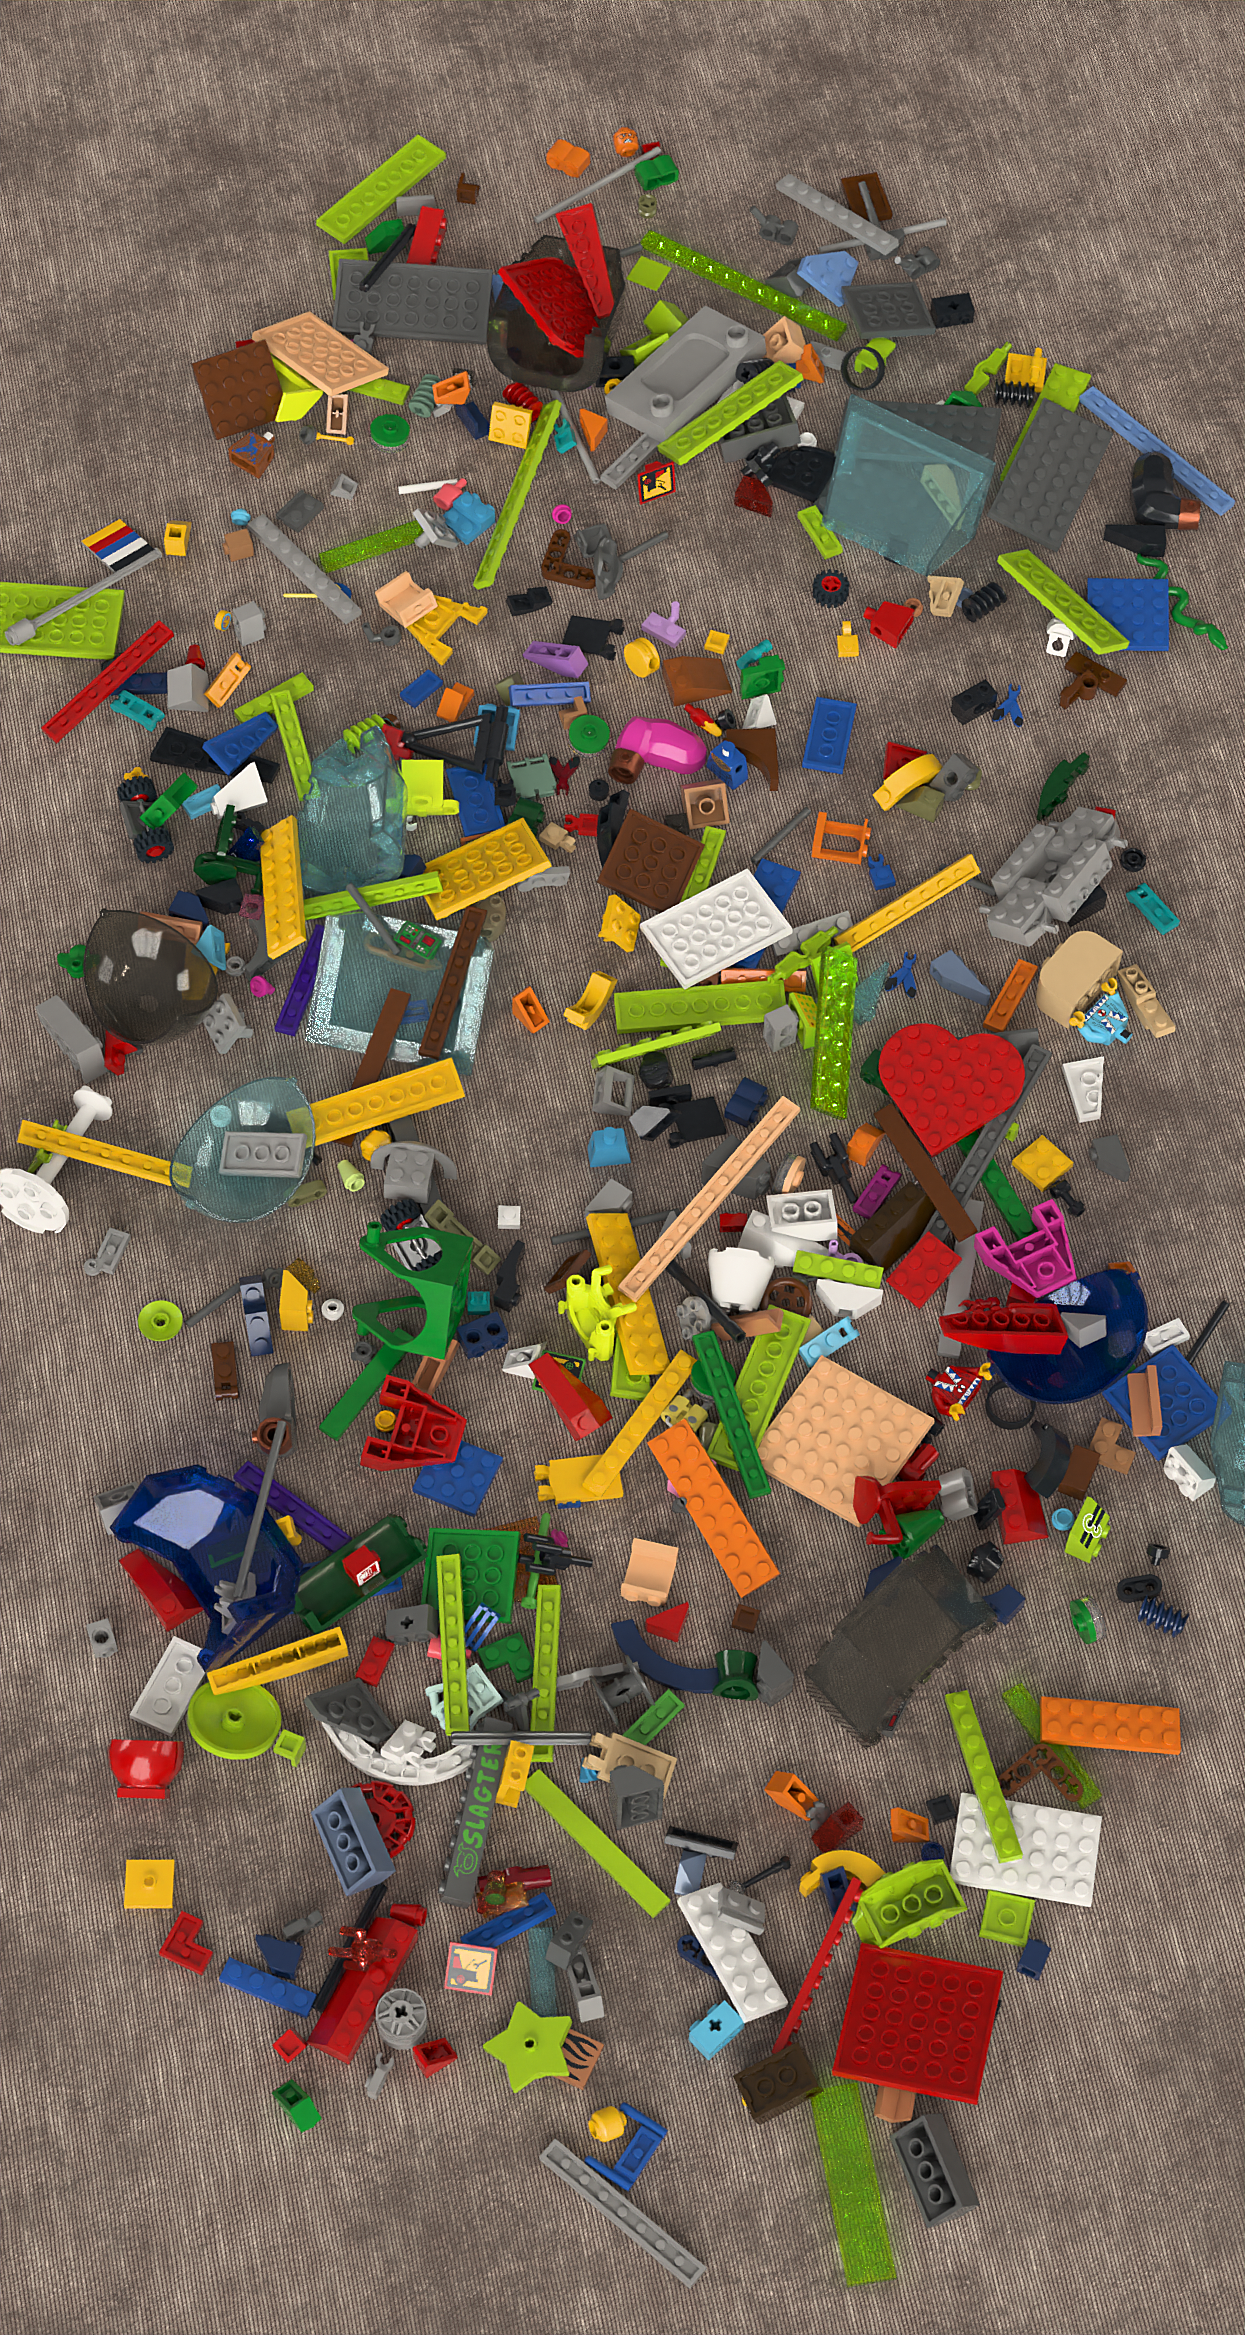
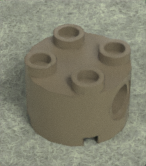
[464,895,507,943]

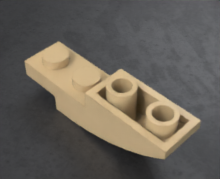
[1117,964,1175,1038]

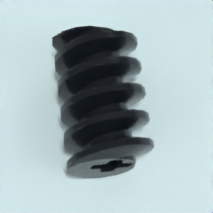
[736,358,775,384]
[994,379,1035,408]
[961,582,1007,623]

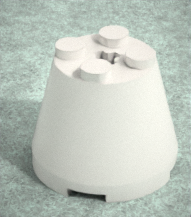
[708,1247,775,1315]

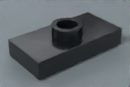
[648,1084,692,1107]
[973,1488,1006,1530]

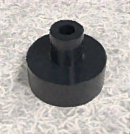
[715,709,736,731]
[589,779,609,801]
[1146,1543,1171,1566]

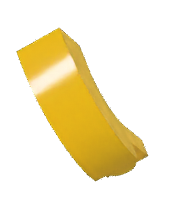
[873,754,943,811]
[563,971,618,1030]
[799,1850,886,1898]

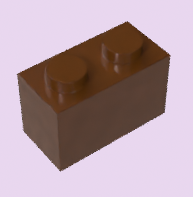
[1057,1444,1101,1501]

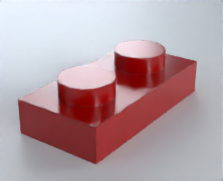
[355,1636,395,1688]

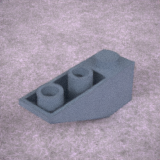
[929,950,990,1006]

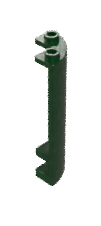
[279,1513,428,1635]

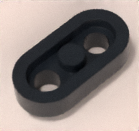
[1116,1574,1162,1603]

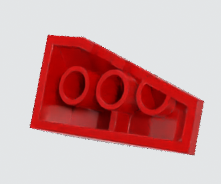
[528,1353,613,1441]
[119,1548,206,1632]

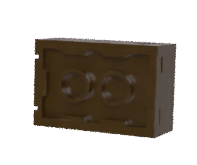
[733,2042,825,2125]

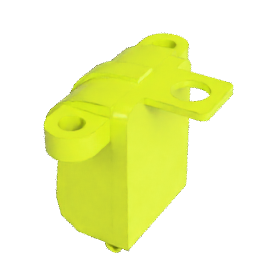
[385,760,459,817]

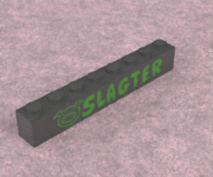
[437,1716,513,1909]

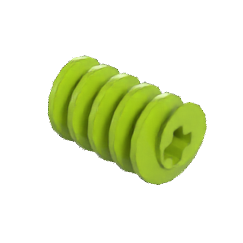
[343,714,385,754]

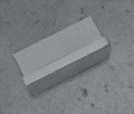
[396,195,435,217]

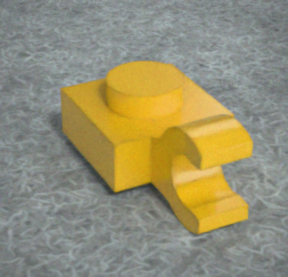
[837,621,859,657]

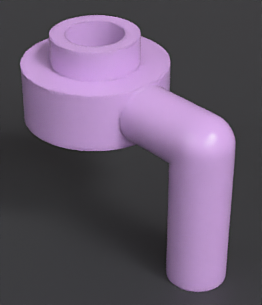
[828,1239,862,1263]

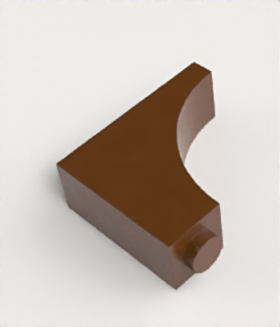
[722,728,779,791]

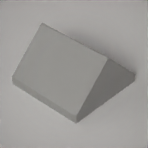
[167,663,209,712]

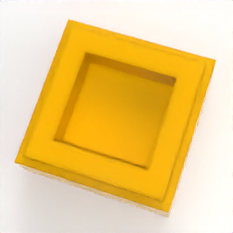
[704,630,730,655]

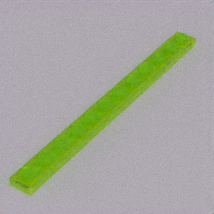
[640,230,847,342]

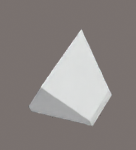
[502,1341,547,1379]

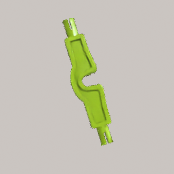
[964,342,1012,396]
[767,926,838,984]

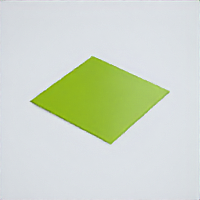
[626,256,672,291]

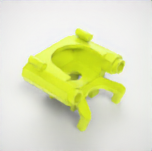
[558,1265,637,1361]

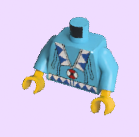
[1069,978,1133,1046]

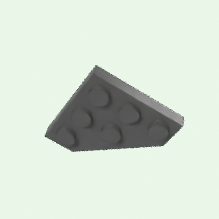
[304,1678,396,1744]

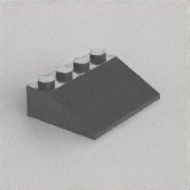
[718,393,801,463]

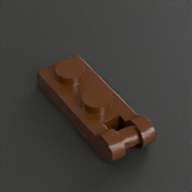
[211,1341,239,1401]

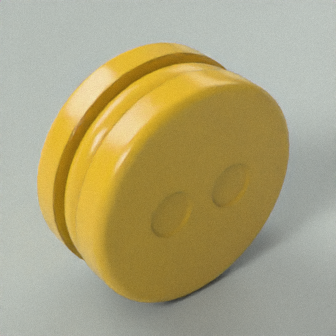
[624,637,660,678]

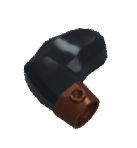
[1130,451,1201,530]

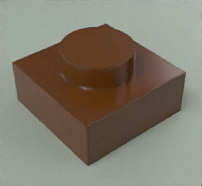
[731,1604,761,1634]

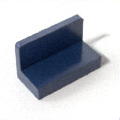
[456,401,490,440]

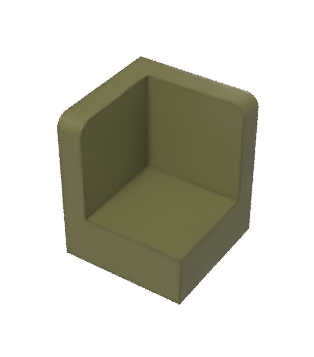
[495,672,525,706]

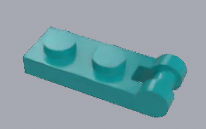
[1126,883,1180,935]

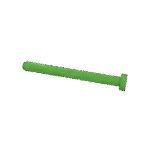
[521,1513,551,1609]

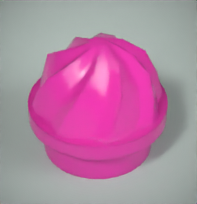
[552,504,572,524]

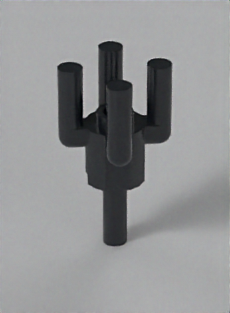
[809,1132,858,1204]
[518,1532,593,1576]

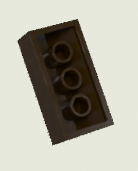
[849,1181,936,1274]

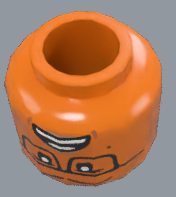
[613,127,639,157]

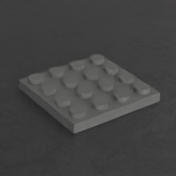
[841,282,936,339]

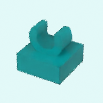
[468,1291,490,1315]

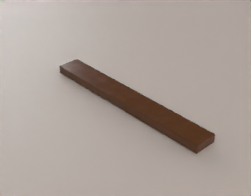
[418,906,487,1060]
[332,988,411,1148]
[873,1103,978,1243]

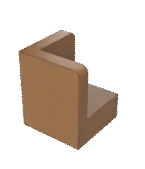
[558,696,588,730]

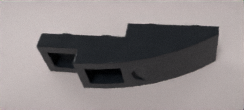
[597,789,630,868]

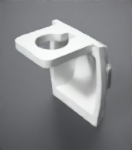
[1046,617,1077,657]

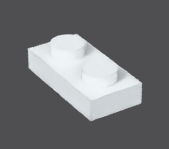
[1139,1318,1190,1357]

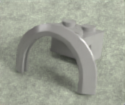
[371,1141,457,1204]

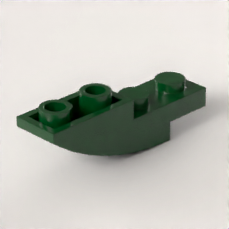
[1037,752,1090,822]

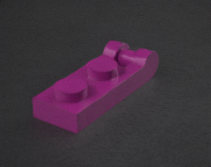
[852,1164,902,1220]

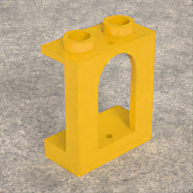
[495,1740,534,1808]

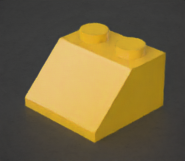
[279,1270,314,1331]

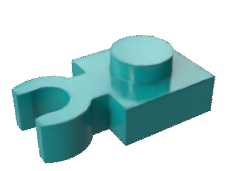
[554,418,577,454]

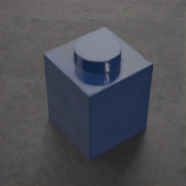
[1016,1938,1051,1981]

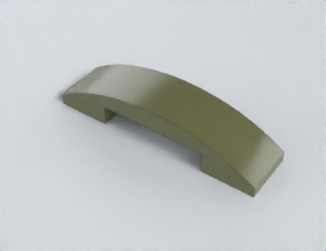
[424,1199,502,1275]

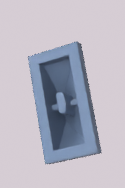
[674,1850,707,1896]

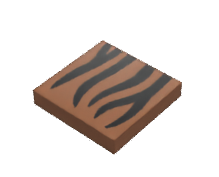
[553,2029,604,2090]

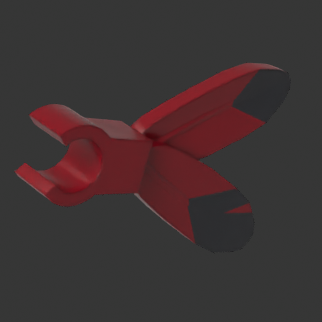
[549,757,580,796]

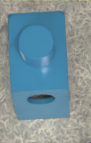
[587,1127,631,1167]

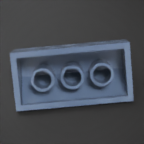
[311,1787,396,1896]

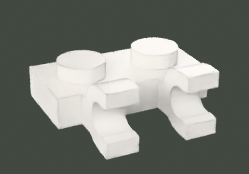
[381,1720,436,1768]

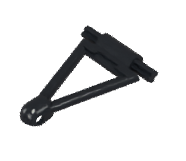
[401,705,509,783]

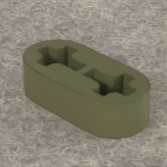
[285,1180,327,1207]

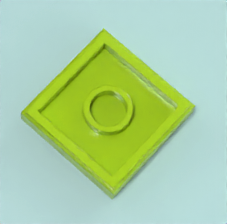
[979,1889,1035,1948]

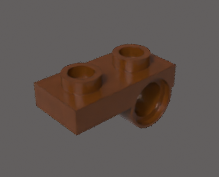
[1059,670,1098,710]

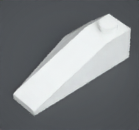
[738,1210,829,1268]

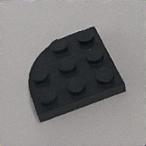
[766,446,841,502]

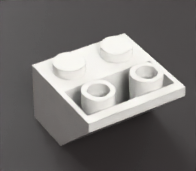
[1163,1444,1216,1501]

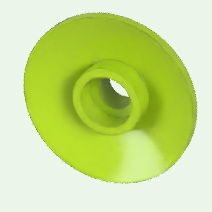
[138,1300,183,1341]

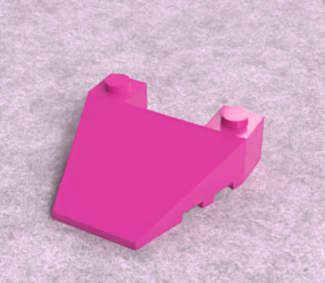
[974,1199,1077,1298]

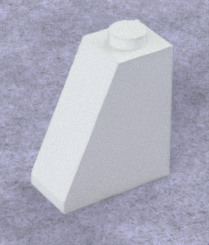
[210,762,268,819]

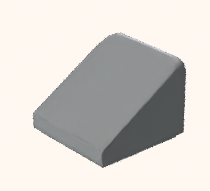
[330,474,358,500]

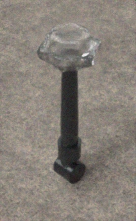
[727,1856,791,1895]

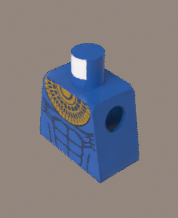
[706,740,748,790]

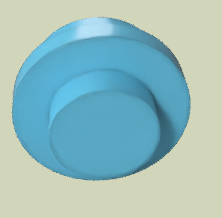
[231,509,251,526]
[1051,1508,1074,1531]

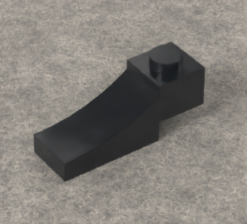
[494,1240,525,1313]

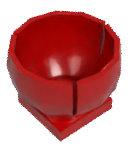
[107,1739,184,1799]

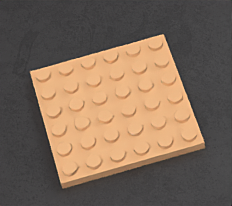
[757,1355,934,1528]

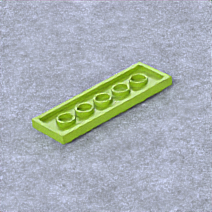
[590,1020,721,1069]

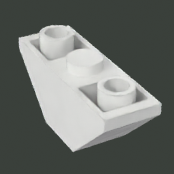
[816,1279,883,1320]

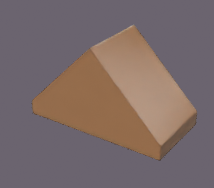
[326,394,350,435]

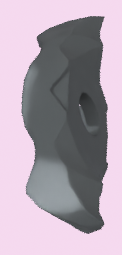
[593,535,623,600]

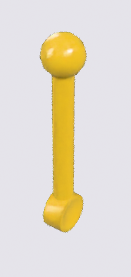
[316,432,354,445]

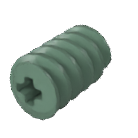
[408,374,441,418]

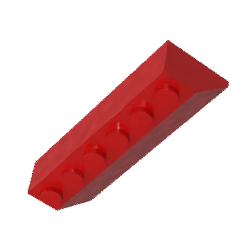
[307,1917,418,2065]

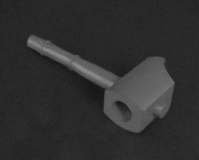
[858,181,905,261]

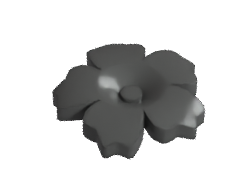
[806,1800,831,1830]

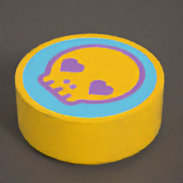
[214,610,232,631]

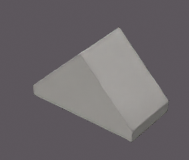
[1061,1312,1107,1348]

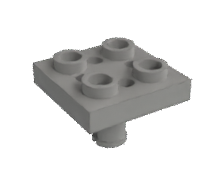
[413,508,459,549]

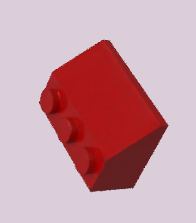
[989,1469,1049,1545]

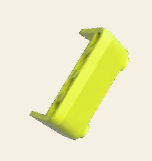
[270,352,324,422]

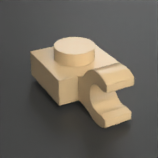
[539,822,576,853]

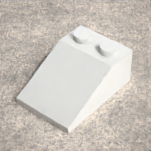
[766,1189,837,1241]

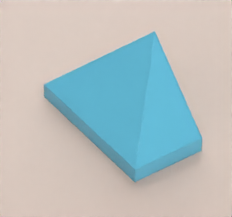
[192,925,226,971]

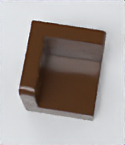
[457,173,480,205]

